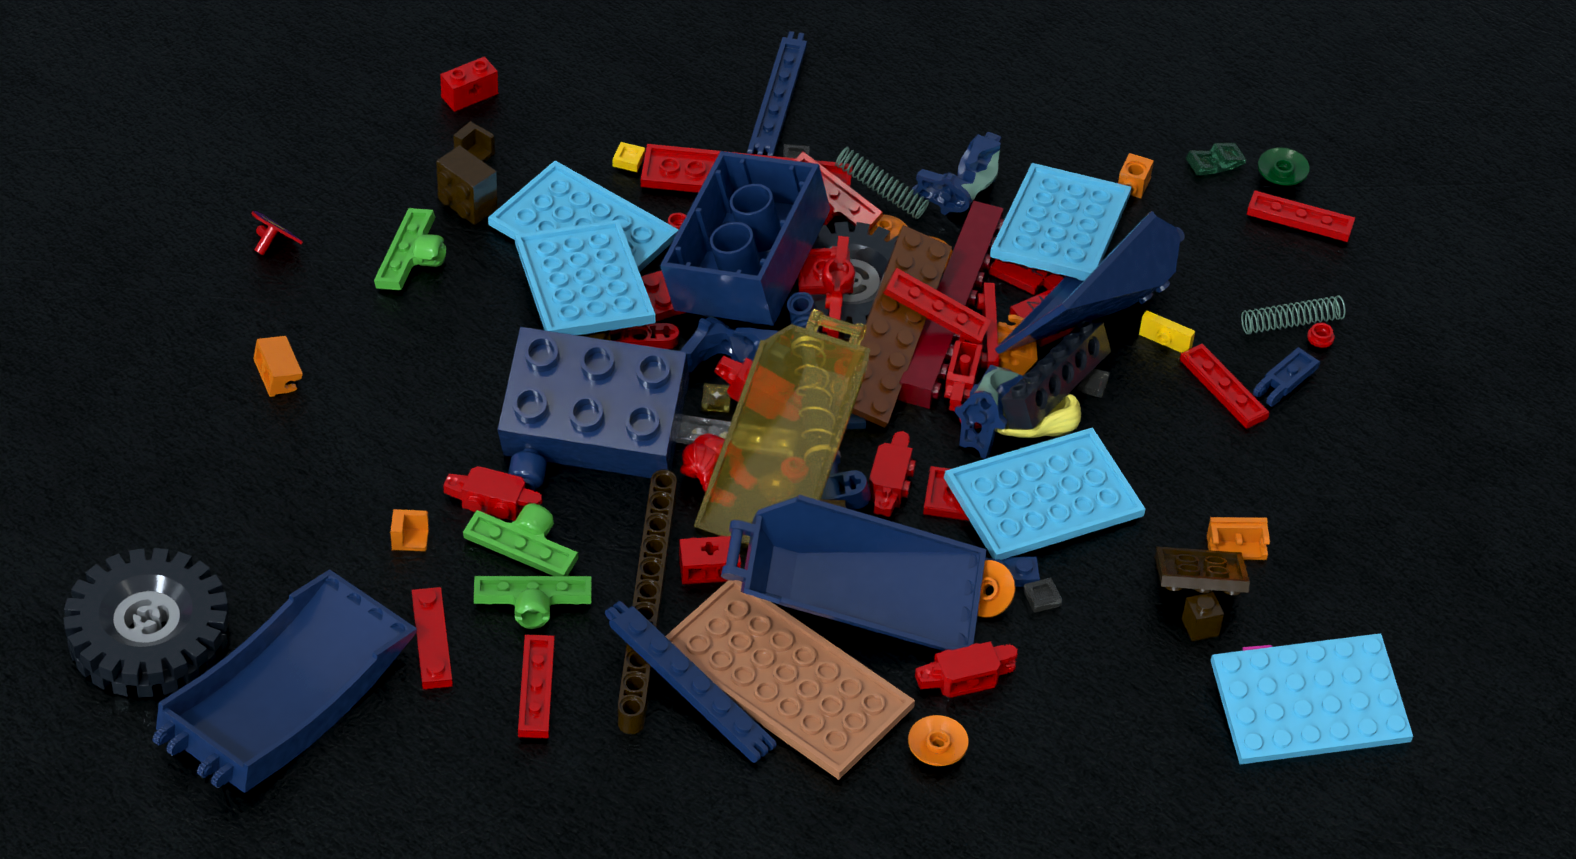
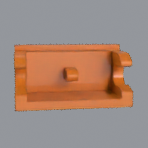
[997,315,1038,375]
[253,336,303,397]
[1207,517,1270,560]

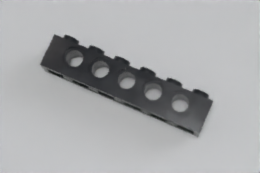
[1001,320,1111,429]

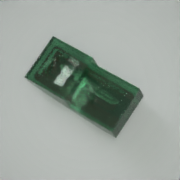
[1186,143,1246,175]

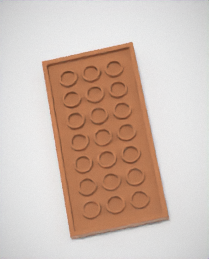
[665,580,915,780]

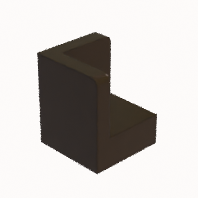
[454,121,495,162]

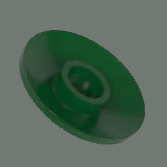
[1258,148,1310,185]

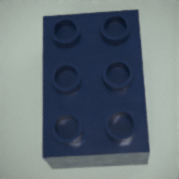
[660,151,831,326]
[498,327,689,478]

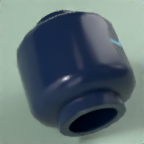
[508,448,547,490]

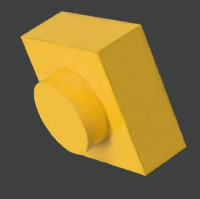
[613,142,645,172]

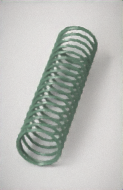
[835,146,929,219]
[1241,295,1346,334]

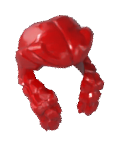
[680,433,758,509]

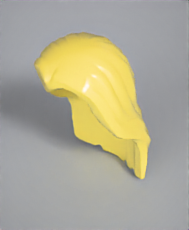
[996,394,1081,438]

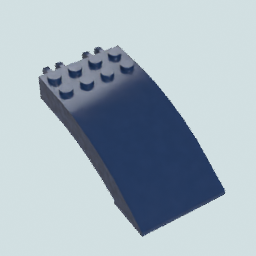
[152,569,417,793]

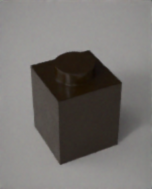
[1182,592,1224,641]

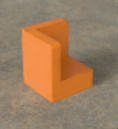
[391,509,429,551]

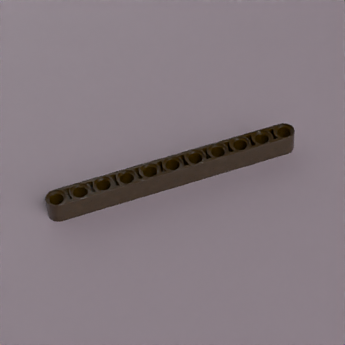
[618,470,677,734]

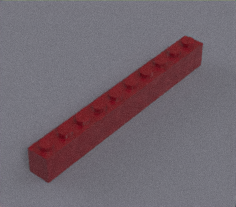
[898,201,1004,409]

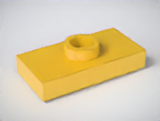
[1139,310,1195,353]

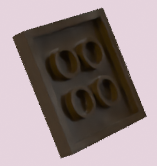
[1155,546,1250,595]

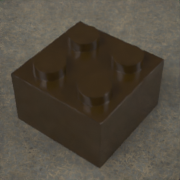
[437,145,497,225]

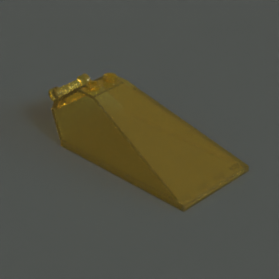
[694,309,871,545]

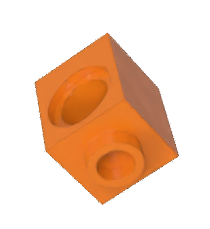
[1118,153,1154,198]

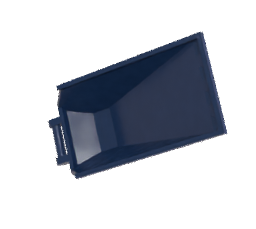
[995,211,1185,354]
[721,495,987,651]

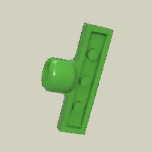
[374,208,446,290]
[463,503,579,576]
[474,576,591,629]

